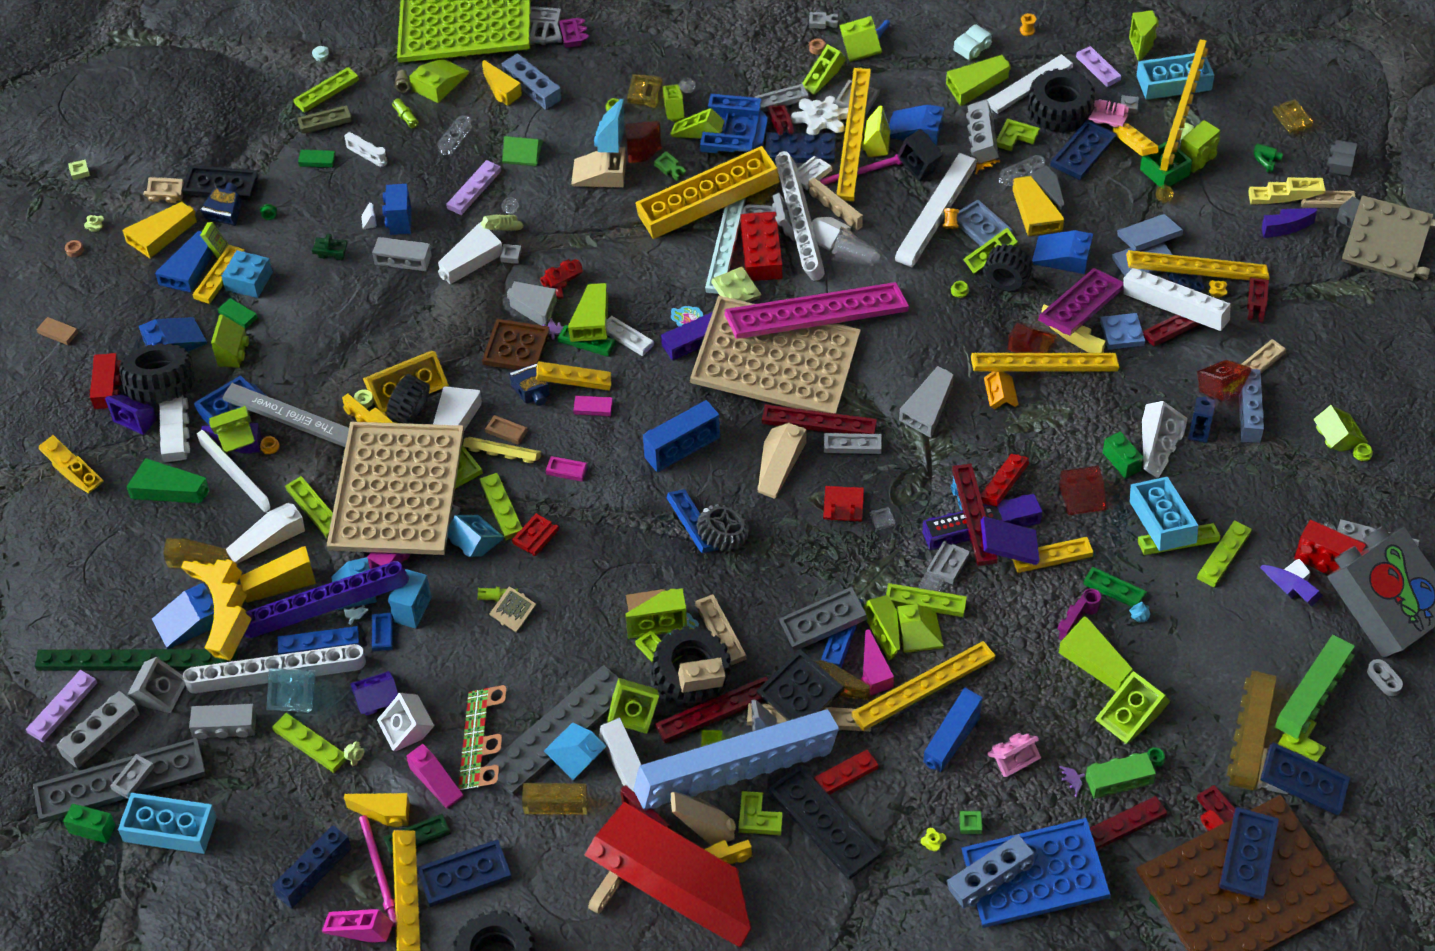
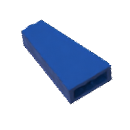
[155,231,214,293]
[923,688,983,772]

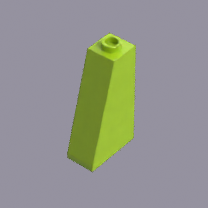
[946,55,1011,106]
[568,283,608,342]
[1059,616,1132,692]

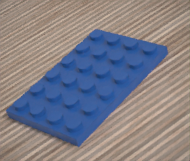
[961,818,1110,928]

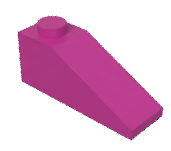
[861,629,894,695]
[406,744,463,809]
[322,909,393,942]

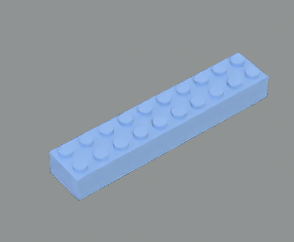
[634,709,839,810]

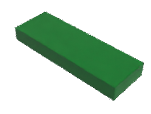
[558,325,616,357]
[1083,567,1147,607]

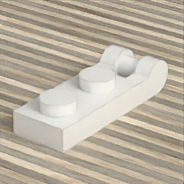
[345,132,387,167]

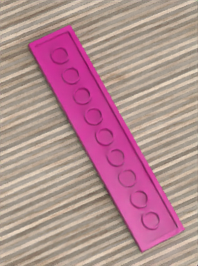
[724,282,909,339]

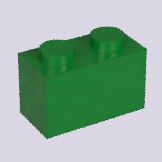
[1103,431,1143,479]
[63,803,116,844]

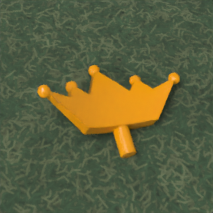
[975,159,1000,174]

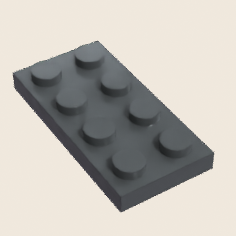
[779,587,868,652]

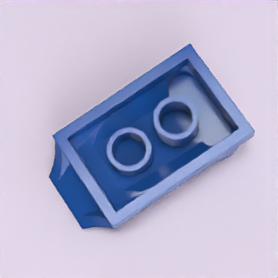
[194,376,266,426]

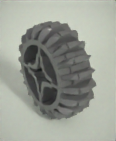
[696,504,749,551]

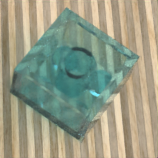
[267,668,315,712]

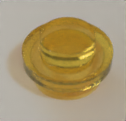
[1156,185,1173,203]

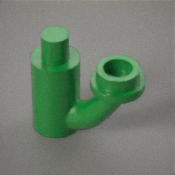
[1253,143,1283,173]

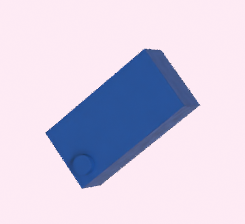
[643,400,720,472]

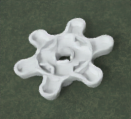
[791,96,848,135]

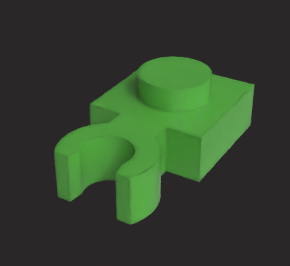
[654,151,685,181]

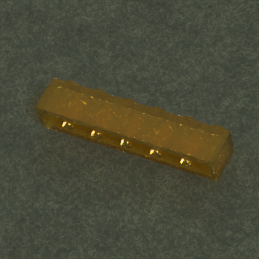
[1226,670,1277,791]

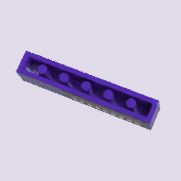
[922,494,1042,550]

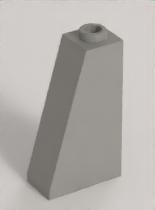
[899,366,953,438]

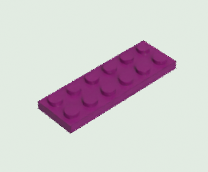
[1038,268,1124,336]

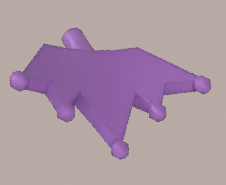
[543,318,564,340]
[1059,766,1085,797]

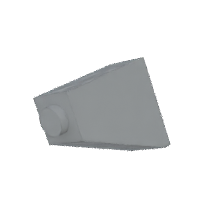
[507,281,557,326]

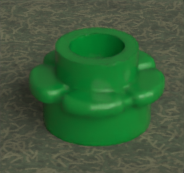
[260,204,277,220]
[1147,747,1165,767]

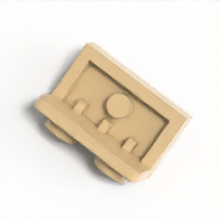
[144,177,185,203]

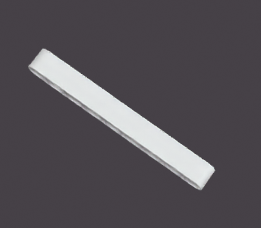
[775,152,824,281]
[895,153,977,267]
[183,644,366,693]

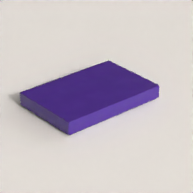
[980,516,1040,565]

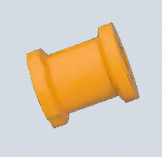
[1020,14,1036,36]
[942,208,959,229]

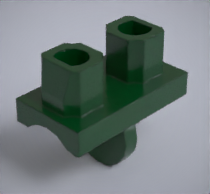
[312,234,348,260]

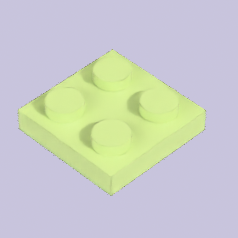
[711,267,761,303]

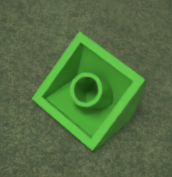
[502,136,543,166]

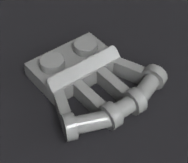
[530,7,562,45]

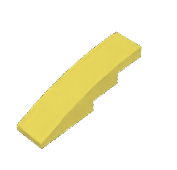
[1248,177,1325,204]
[1042,305,1105,353]

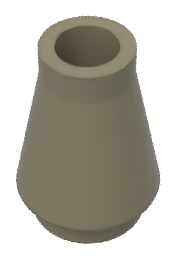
[394,70,411,93]

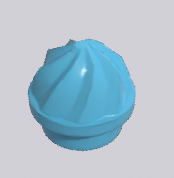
[1129,602,1150,622]

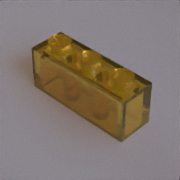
[522,783,588,815]

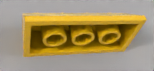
[363,351,449,412]

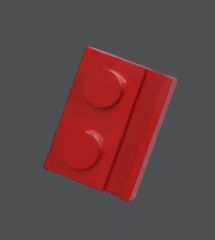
[512,513,559,556]

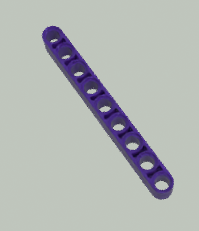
[244,561,409,638]

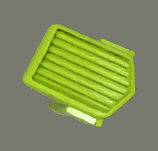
[209,406,254,452]

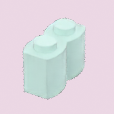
[954,24,992,60]

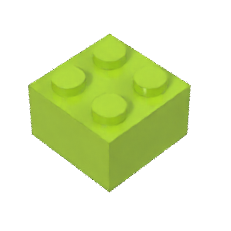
[1180,120,1221,173]

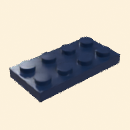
[1050,120,1117,180]
[766,132,835,163]
[1260,742,1350,816]
[1219,807,1279,900]
[417,839,512,907]

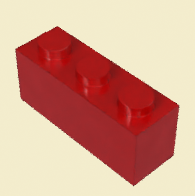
[90,353,121,409]

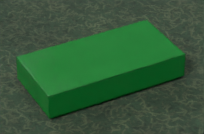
[298,150,336,167]
[218,298,258,329]

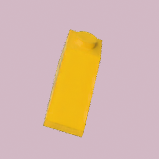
[482,60,522,106]
[344,793,410,828]

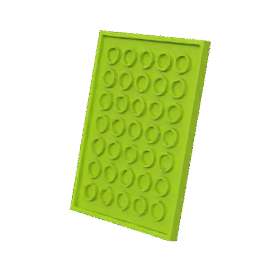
[397,0,531,63]

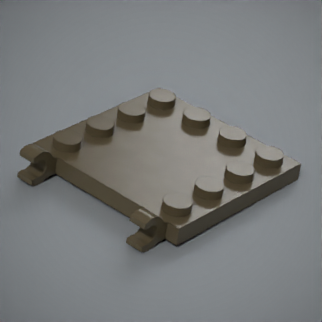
[1341,195,1435,281]

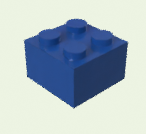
[382,184,412,235]

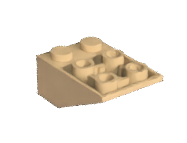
[571,147,626,187]

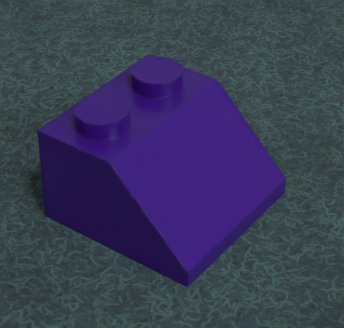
[105,395,157,435]
[350,671,398,715]

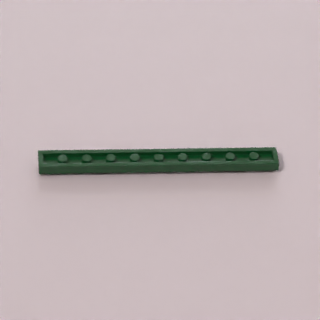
[34,649,238,671]

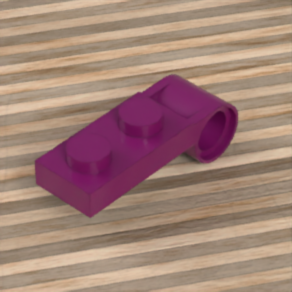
[1057,589,1101,640]

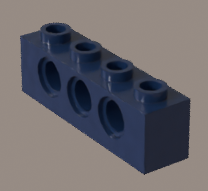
[272,825,352,909]

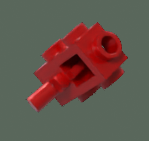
[540,259,583,299]

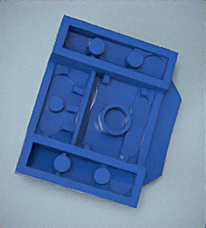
[700,94,768,153]

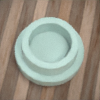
[312,46,329,61]

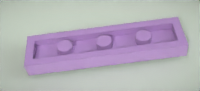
[447,160,501,215]
[26,670,97,742]

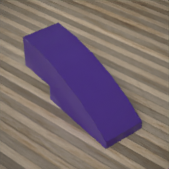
[1262,208,1317,238]
[1260,565,1323,607]

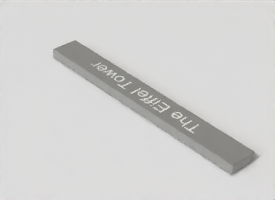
[223,383,349,447]

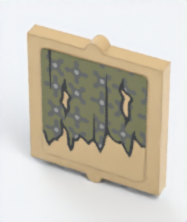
[489,586,536,633]

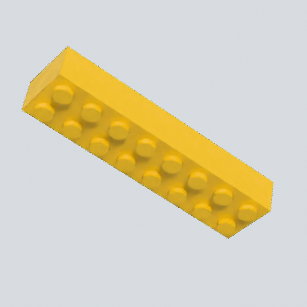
[635,146,779,239]

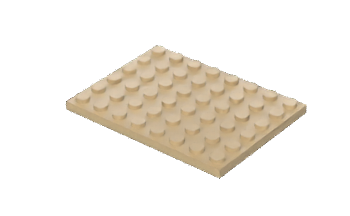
[690,295,860,414]
[327,422,464,555]

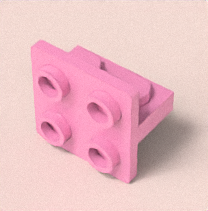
[987,733,1041,777]

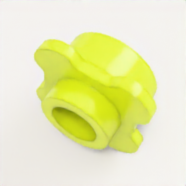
[921,828,946,851]

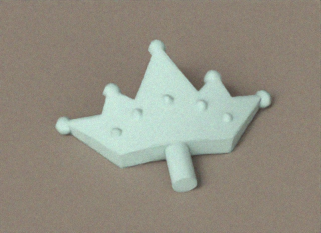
[344,605,368,625]

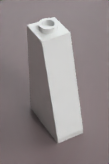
[438,222,502,284]
[433,387,482,430]
[599,718,641,792]

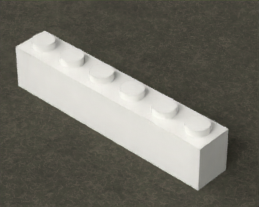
[1124,268,1231,331]

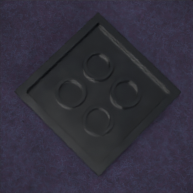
[757,649,844,721]

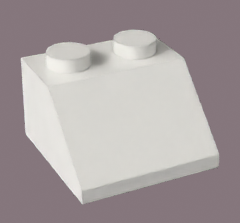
[377,693,434,751]

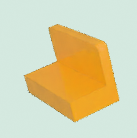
[984,371,1018,409]

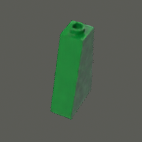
[127,458,209,503]

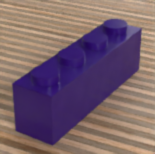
[661,312,713,361]

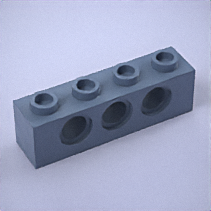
[502,53,561,110]
[1238,368,1264,443]
[947,834,1035,909]

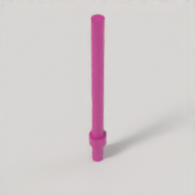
[819,154,903,185]
[359,815,396,927]

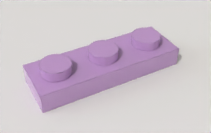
[1076,46,1121,87]

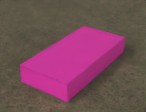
[573,396,613,416]
[546,456,588,482]

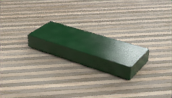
[383,813,451,858]

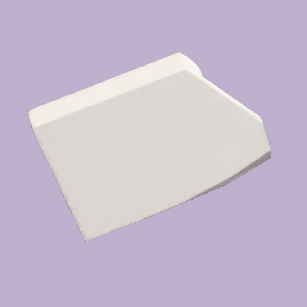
[812,217,851,251]

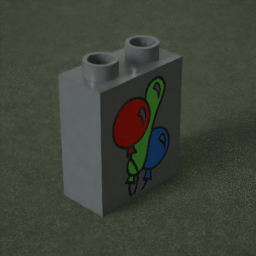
[1327,525,1435,658]

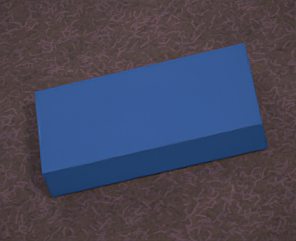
[372,613,393,651]

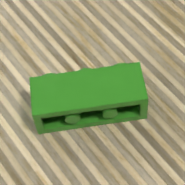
[1085,752,1156,799]

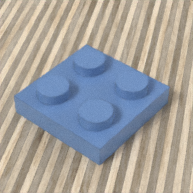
[1100,313,1145,349]

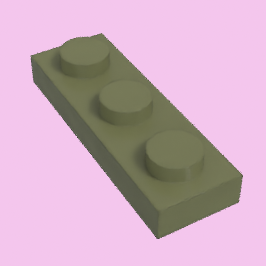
[297,105,352,134]

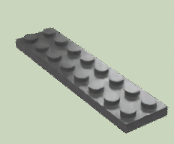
[485,665,619,796]
[33,738,206,823]

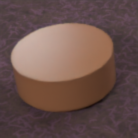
[809,39,826,55]
[65,240,84,257]

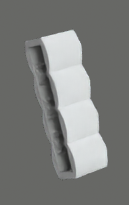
[159,395,190,462]

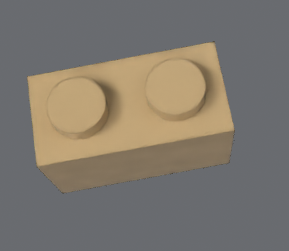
[678,658,725,693]

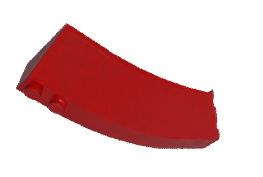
[585,802,752,948]

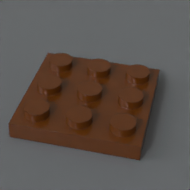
[482,319,550,370]

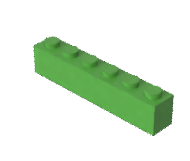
[1275,634,1355,739]

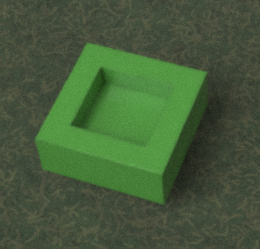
[959,811,982,834]

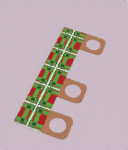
[458,685,506,790]

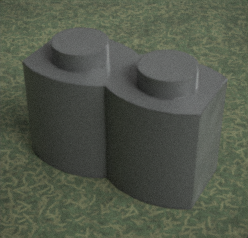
[1327,140,1357,176]

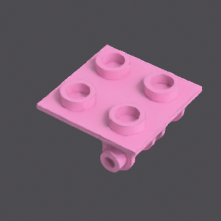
[1089,99,1129,127]

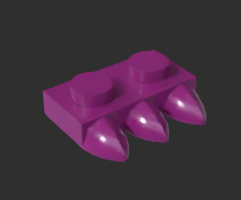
[559,18,589,48]

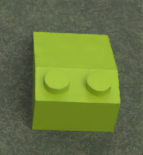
[409,58,469,103]
[626,588,687,639]
[1095,671,1170,744]

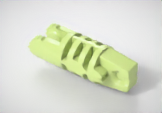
[481,215,523,231]

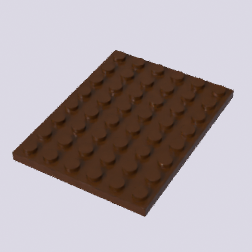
[1136,795,1354,951]

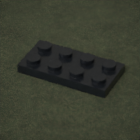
[182,165,259,200]

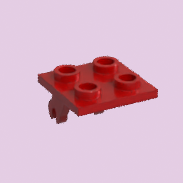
[823,486,864,521]

